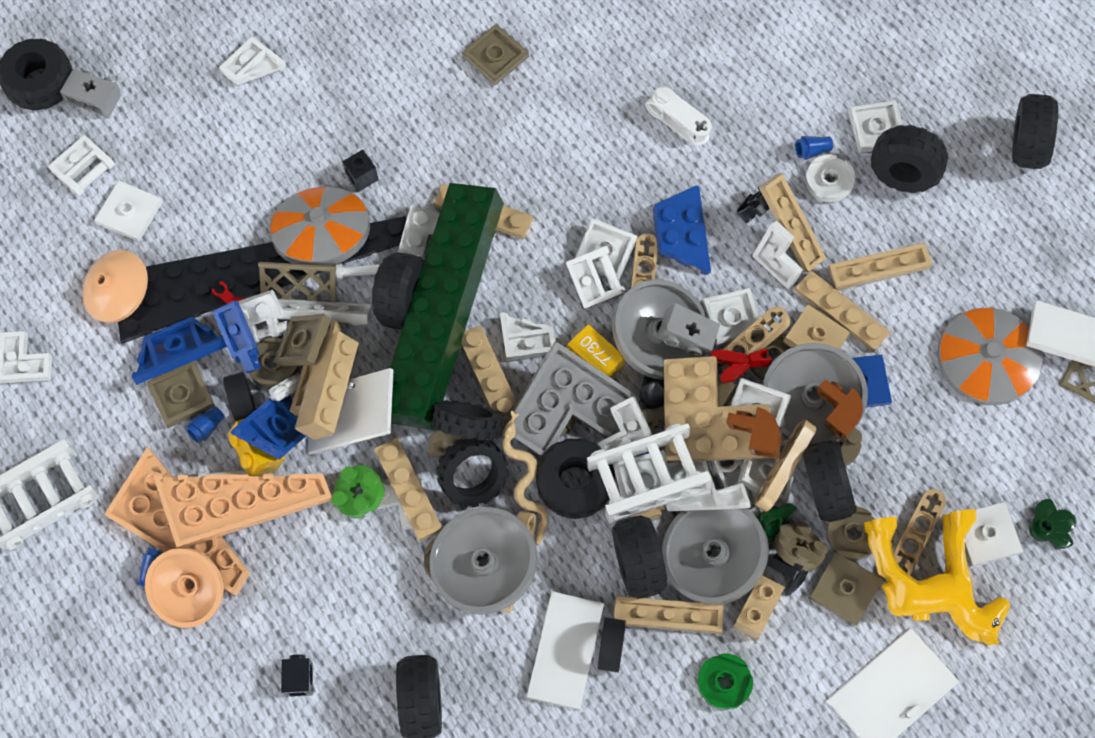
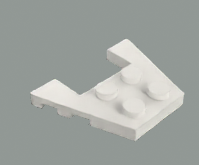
[666,461,751,511]

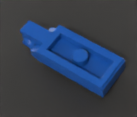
[213,301,261,373]

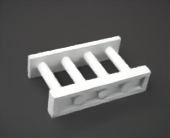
[587,423,711,524]
[0,438,99,551]

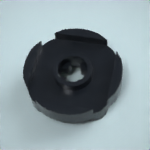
[737,183,770,224]

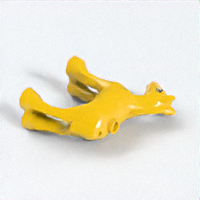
[864,509,1010,646]

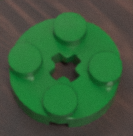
[697,653,753,710]

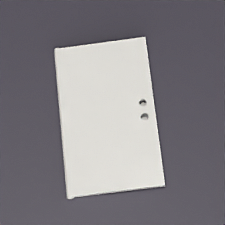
[307,368,393,455]
[826,627,960,738]

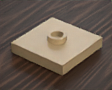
[783,304,850,349]

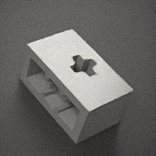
[60,69,121,118]
[657,303,720,357]

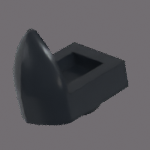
[639,375,664,408]
[768,553,808,596]

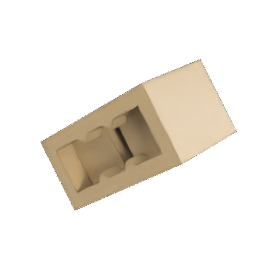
[733,575,785,641]

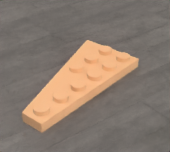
[104,447,251,596]
[153,474,332,548]

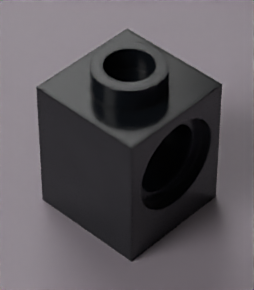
[342,150,379,192]
[281,654,313,697]

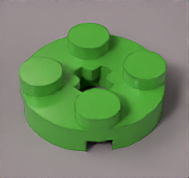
[332,465,385,519]

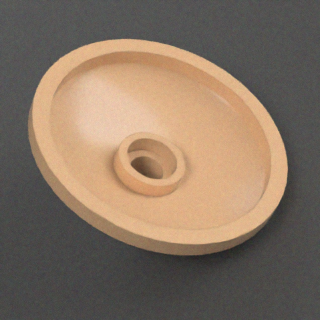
[82,250,148,323]
[145,547,224,628]

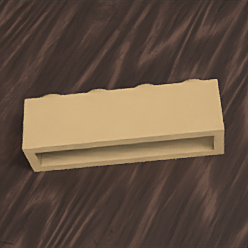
[460,325,517,426]
[295,331,359,440]

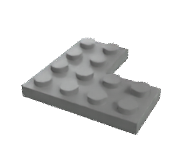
[502,342,640,457]

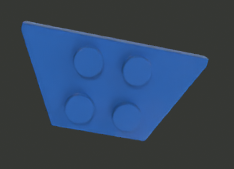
[652,186,711,275]
[132,317,227,385]
[230,395,306,460]

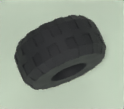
[0,38,73,110]
[1012,94,1058,169]
[870,125,948,193]
[372,253,424,330]
[536,438,615,519]
[803,440,857,522]
[612,515,667,599]
[396,655,442,738]

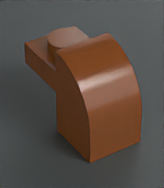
[817,379,863,442]
[726,407,782,459]

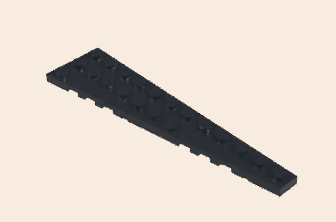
[118,216,406,344]

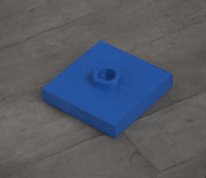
[852,355,892,408]

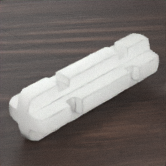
[269,373,301,401]

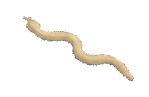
[502,411,548,545]

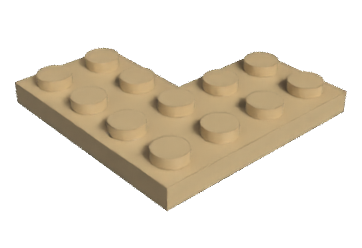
[664,356,771,463]

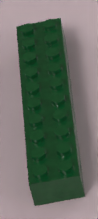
[390,183,504,431]

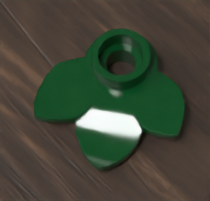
[1029,499,1076,549]
[758,503,797,548]

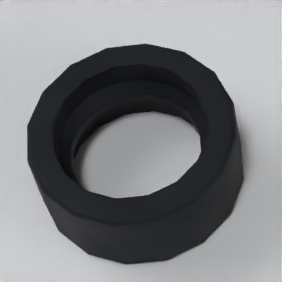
[223,372,256,422]
[597,617,626,673]

